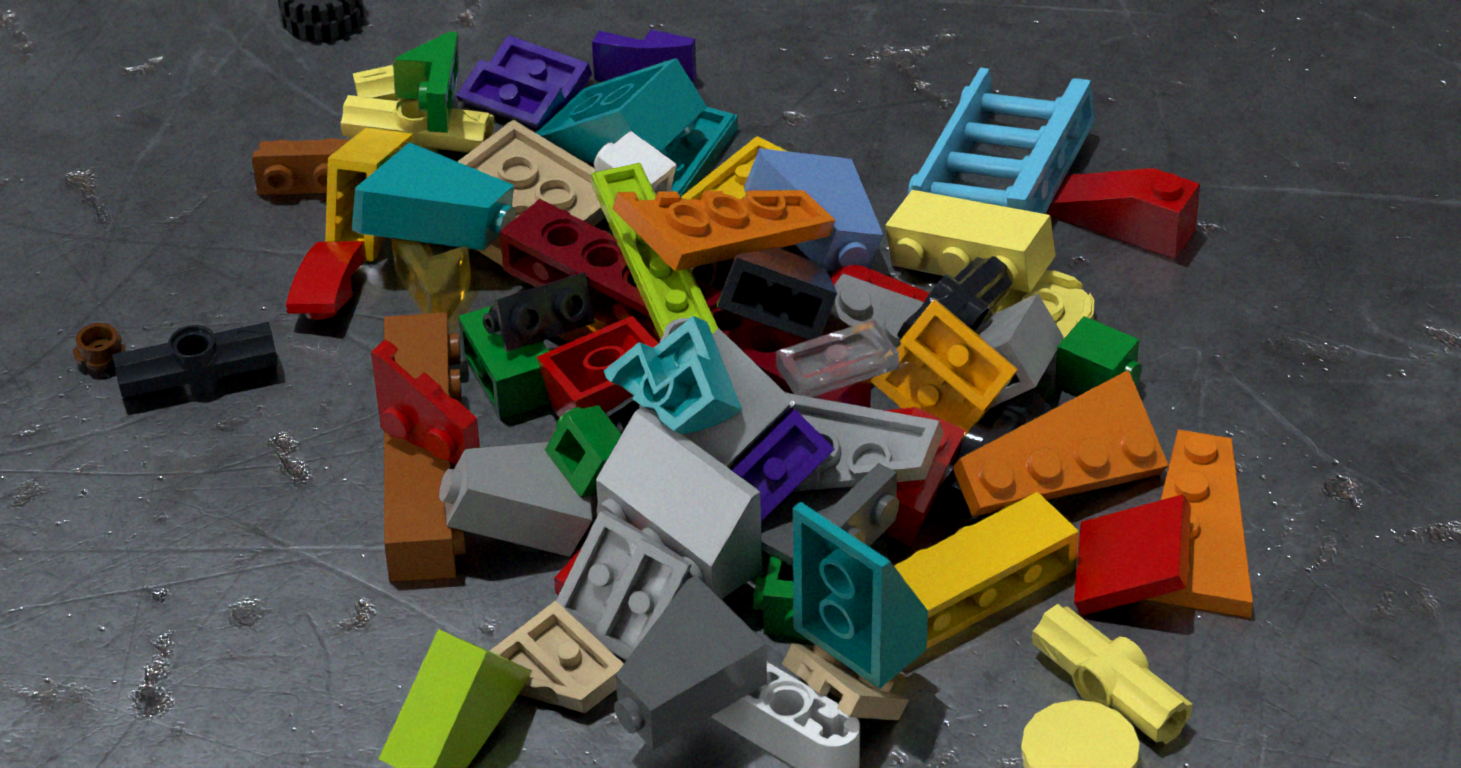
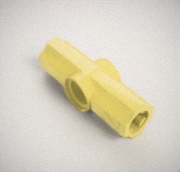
[341,95,495,153]
[1032,604,1193,745]

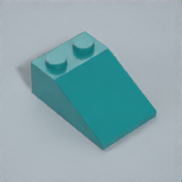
[536,58,707,163]
[793,502,928,689]

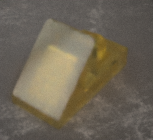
[391,238,471,321]

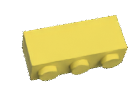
[885,190,1056,293]

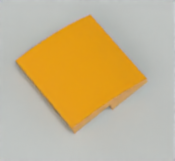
[871,299,1019,443]

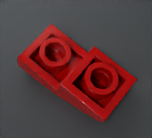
[286,241,367,320]

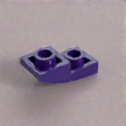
[592,29,697,82]

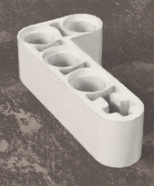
[710,662,860,768]

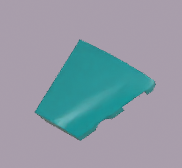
[604,316,743,434]

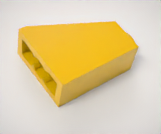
[325,127,413,261]

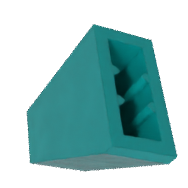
[352,142,516,250]

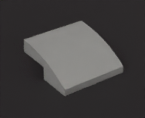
[639,328,795,468]
[556,511,692,660]

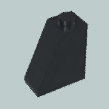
[716,247,838,343]

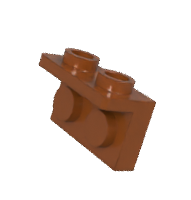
[252,138,351,195]

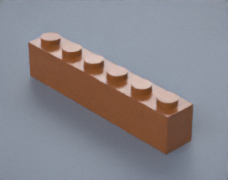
[384,312,466,582]

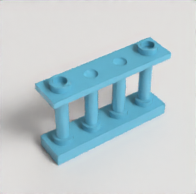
[908,68,1096,214]

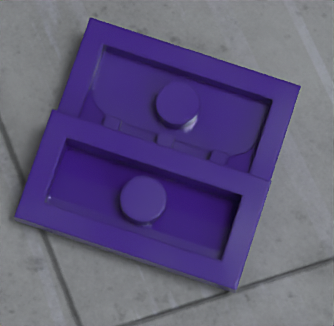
[456,35,592,130]
[729,407,835,522]

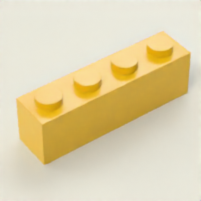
[894,492,1079,649]

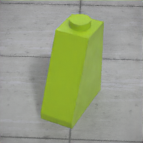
[378,629,532,768]

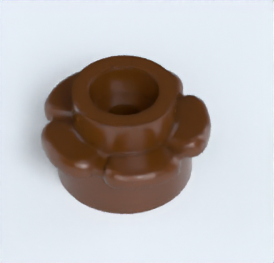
[73,323,125,371]

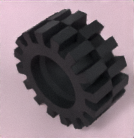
[278,0,364,41]

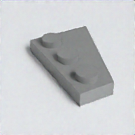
[786,393,944,492]

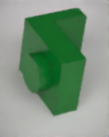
[754,556,807,639]

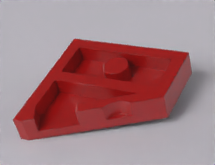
[371,339,480,464]

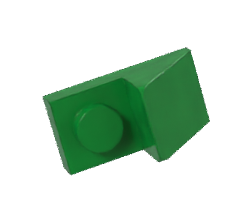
[393,32,459,133]

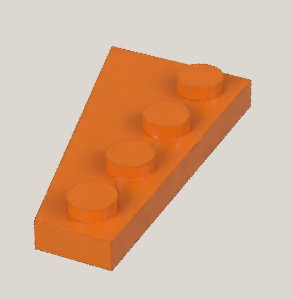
[612,190,836,271]
[953,370,1169,517]
[1145,429,1253,618]

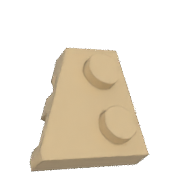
[490,600,623,713]
[782,643,909,720]

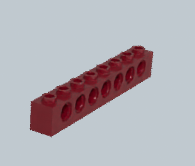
[499,199,871,408]

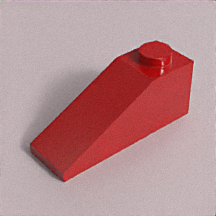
[1045,168,1200,259]

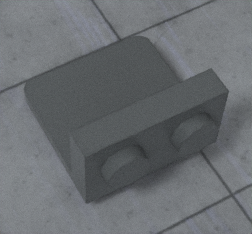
[761,463,899,566]

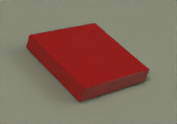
[1074,494,1191,615]

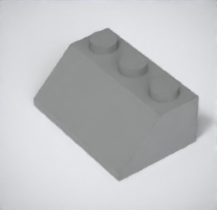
[596,407,762,600]

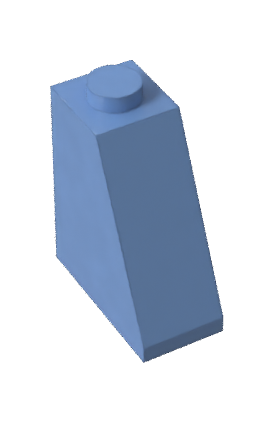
[744,148,884,271]

